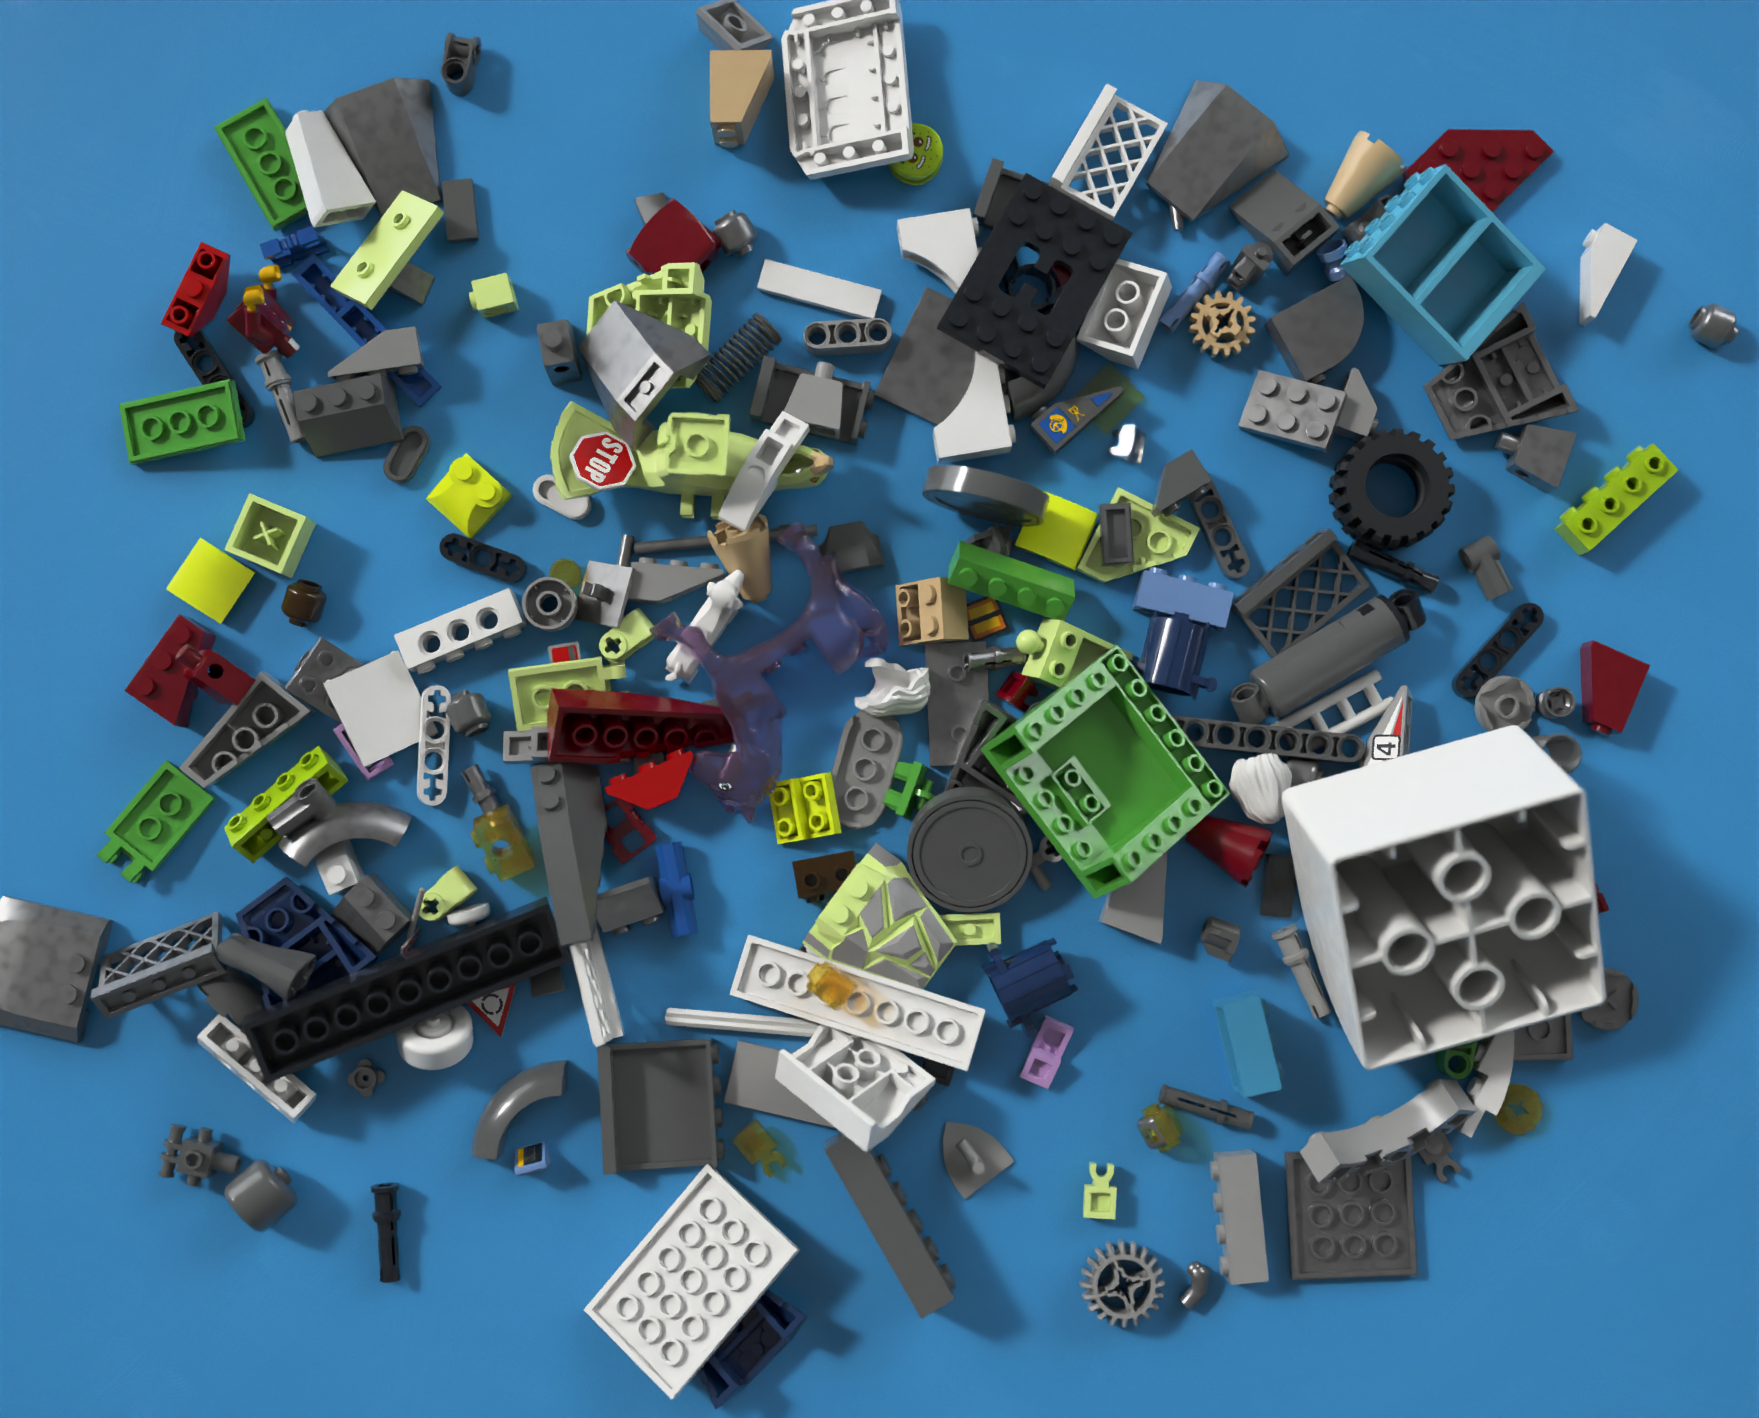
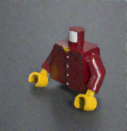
[226,265,300,359]

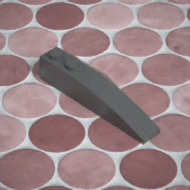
[530,762,608,948]

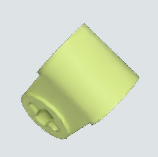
[599,608,659,663]
[419,865,478,921]

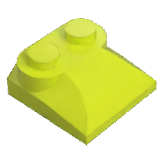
[426,453,513,539]

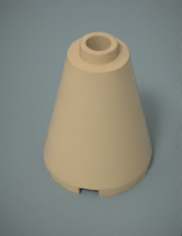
[1324,131,1407,220]
[707,514,772,603]

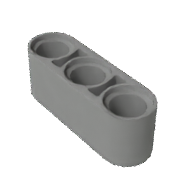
[803,318,892,356]

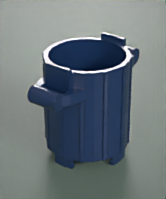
[1128,610,1217,700]
[981,938,1078,1037]

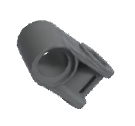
[441,32,481,96]

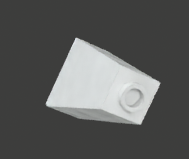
[285,110,376,228]

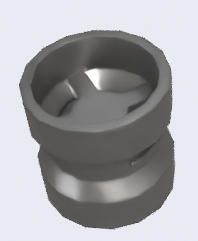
[1535,687,1576,719]

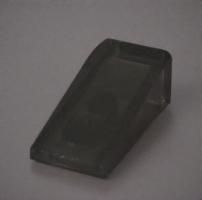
[1260,854,1297,918]

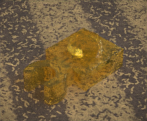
[732,1119,786,1178]

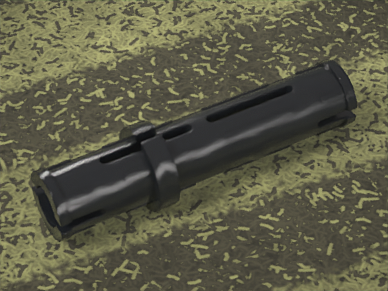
[1347,539,1439,595]

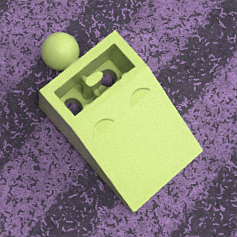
[1016,618,1134,690]

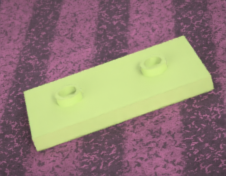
[330,190,444,310]

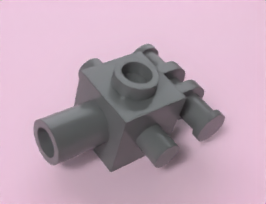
[158,1123,242,1187]

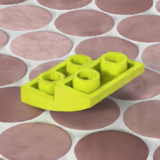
[1015,491,1099,571]
[166,537,255,624]
[767,772,842,844]

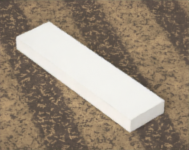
[757,259,882,319]

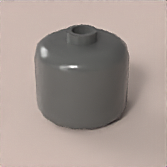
[224,1160,297,1232]

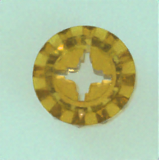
[1493,1084,1544,1135]

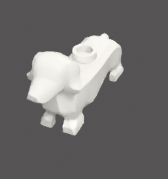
[665,570,744,685]

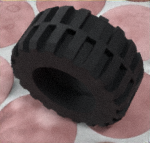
[1328,428,1455,551]

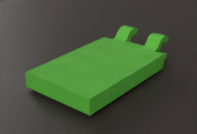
[97,760,217,884]

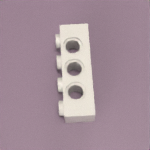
[394,588,528,674]
[197,1014,316,1124]

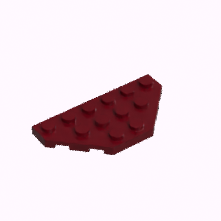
[1403,129,1554,212]

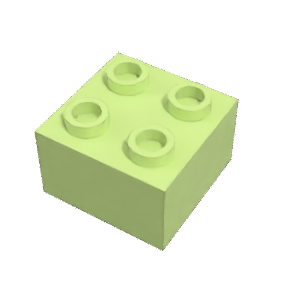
[224,493,316,579]

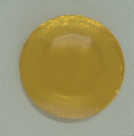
[549,558,581,589]

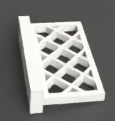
[1049,84,1168,221]
[569,921,625,1047]

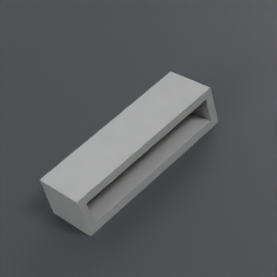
[1209,1149,1269,1285]

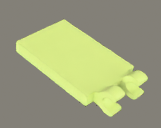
[508,656,629,732]

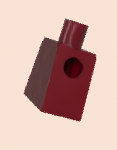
[175,644,256,706]

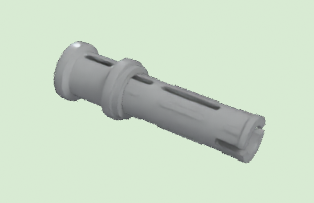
[255,350,306,444]
[1271,924,1332,1019]

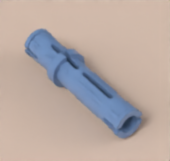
[1158,252,1231,334]

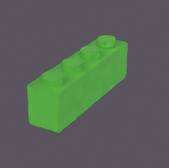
[948,540,1076,621]

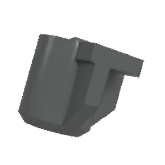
[965,523,1014,557]
[1200,916,1241,962]

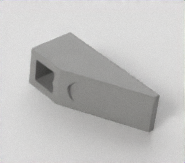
[327,326,425,382]
[628,558,726,605]

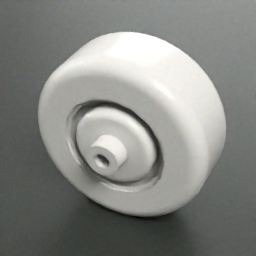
[396,1005,474,1070]

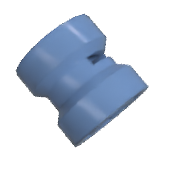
[1317,239,1349,281]

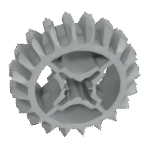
[1079,1239,1165,1328]

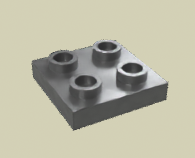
[285,636,364,722]

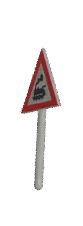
[400,887,425,954]

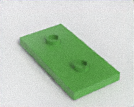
[214,98,308,232]
[119,379,246,465]

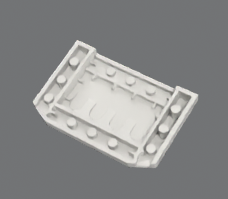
[781,0,914,180]

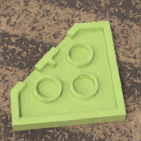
[1076,487,1200,583]

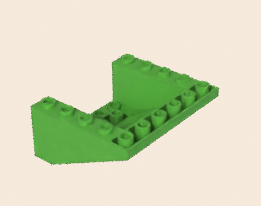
[980,645,1230,899]

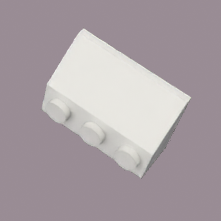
[1076,259,1172,369]

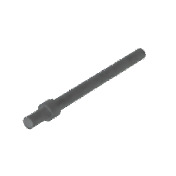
[634,524,818,555]

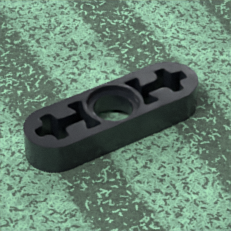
[439,533,527,583]

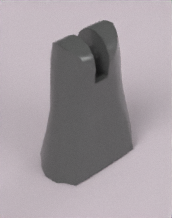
[215,933,316,1001]

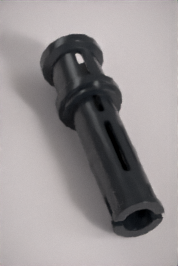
[371,1182,401,1283]

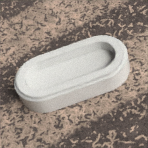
[533,475,591,520]

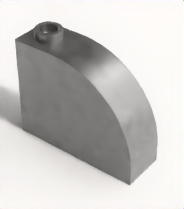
[1264,275,1364,385]

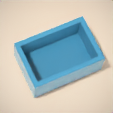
[1212,991,1285,1098]

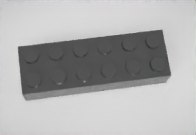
[824,1132,956,1319]

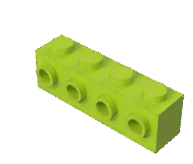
[1554,443,1678,555]
[224,745,348,863]

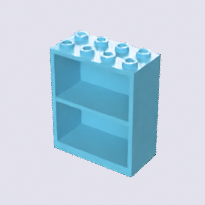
[1340,164,1546,365]

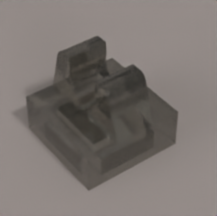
[1109,425,1146,464]

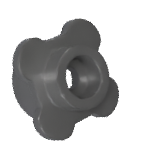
[347,1059,385,1097]

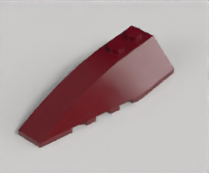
[547,688,741,764]

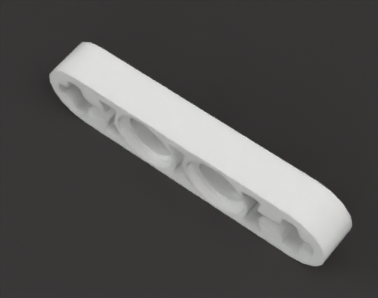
[417,685,451,806]

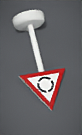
[446,903,517,1037]

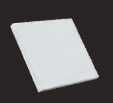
[323,650,438,767]

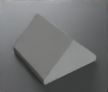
[696,0,774,50]

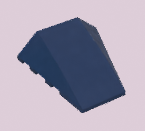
[236,877,379,1007]
[697,1289,808,1409]

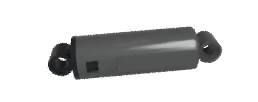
[1229,589,1426,724]

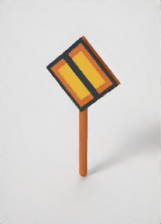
[967,597,1010,642]

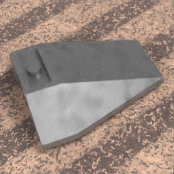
[578,300,712,451]

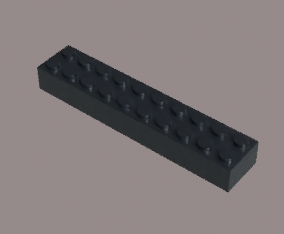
[241,896,571,1084]

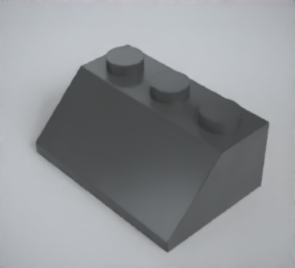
[293,373,403,458]

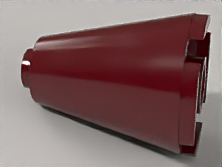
[1185,815,1274,888]

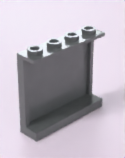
[597,1038,725,1175]

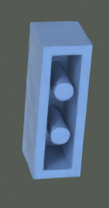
[1132,567,1234,631]

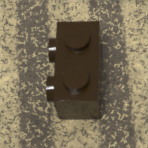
[792,850,856,903]

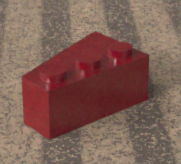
[124,614,216,728]

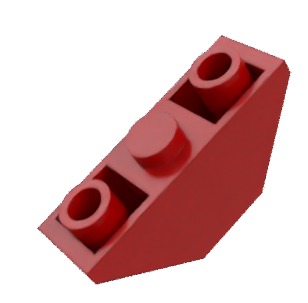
[161,242,231,338]
[605,748,694,811]

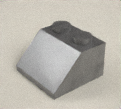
[331,874,412,957]
[596,877,666,936]

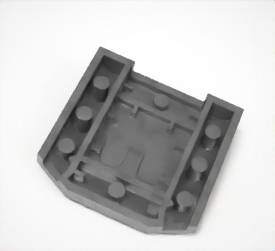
[0,896,113,1043]

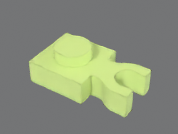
[1083,1162,1117,1219]

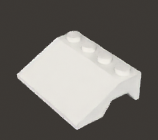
[775,1024,936,1152]

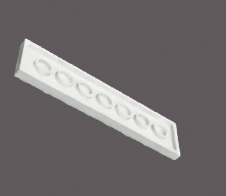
[729,935,986,1071]

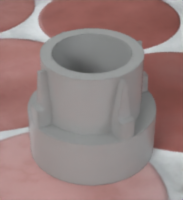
[522,577,578,632]

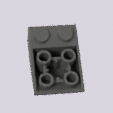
[1228,169,1340,276]

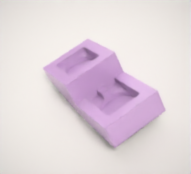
[1020,1015,1074,1089]

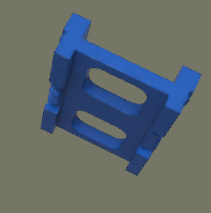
[260,225,329,269]

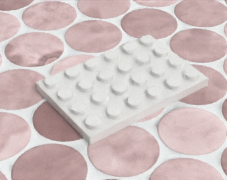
[584,1164,800,1400]

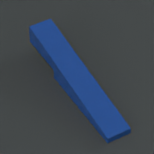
[291,253,442,407]

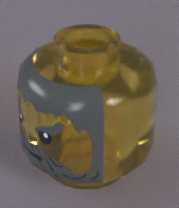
[1137,1103,1184,1152]

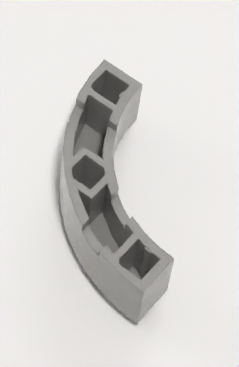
[1299,1078,1477,1183]

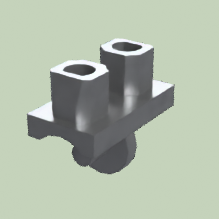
[1226,242,1273,293]

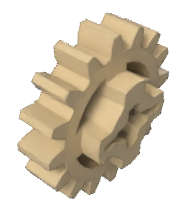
[1188,291,1256,359]

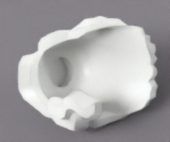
[854,658,931,717]
[1229,753,1292,824]

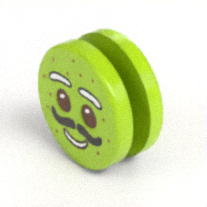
[888,123,943,185]

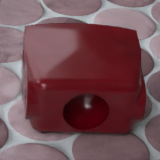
[625,198,721,275]

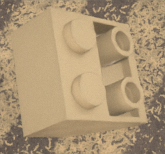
[895,577,969,646]

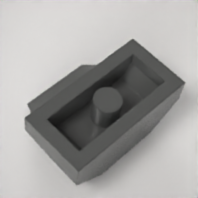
[819,521,884,578]

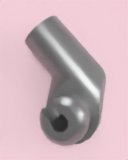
[1179,1261,1209,1310]

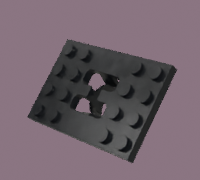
[937,173,1133,389]

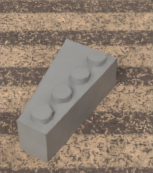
[179,671,316,788]

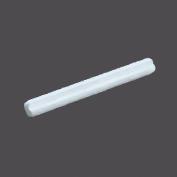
[665,1008,819,1037]

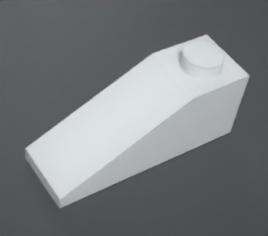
[1579,223,1638,326]

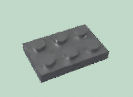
[1238,370,1348,452]

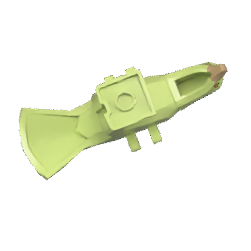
[550,401,834,520]

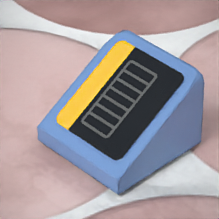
[515,1141,551,1176]

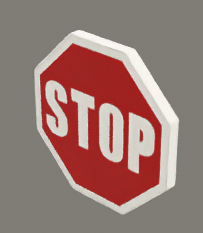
[569,431,636,492]

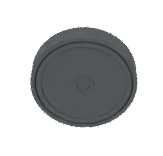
[922,465,1050,526]
[907,787,1033,913]

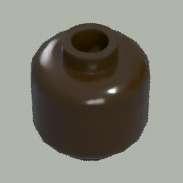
[281,579,327,627]

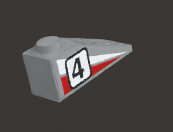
[1359,686,1413,768]

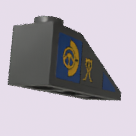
[1030,386,1124,456]

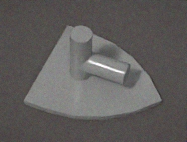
[943,1122,1014,1199]

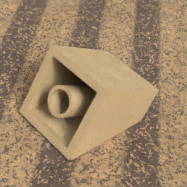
[710,50,774,148]

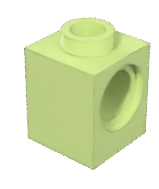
[469,273,519,318]

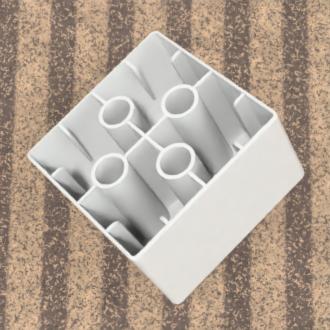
[1282,725,1606,1070]

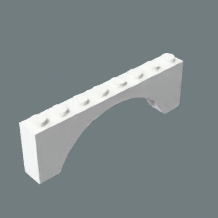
[897,208,1016,464]

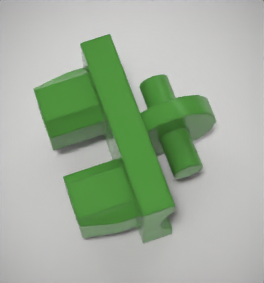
[883,761,936,820]

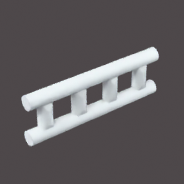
[1269,669,1393,761]

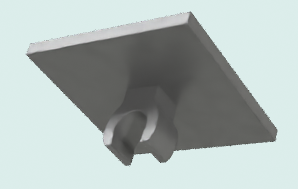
[574,560,636,628]

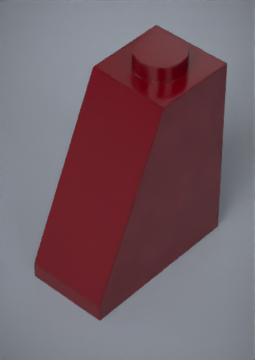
[1580,640,1650,737]

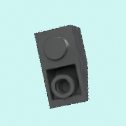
[1151,449,1211,518]

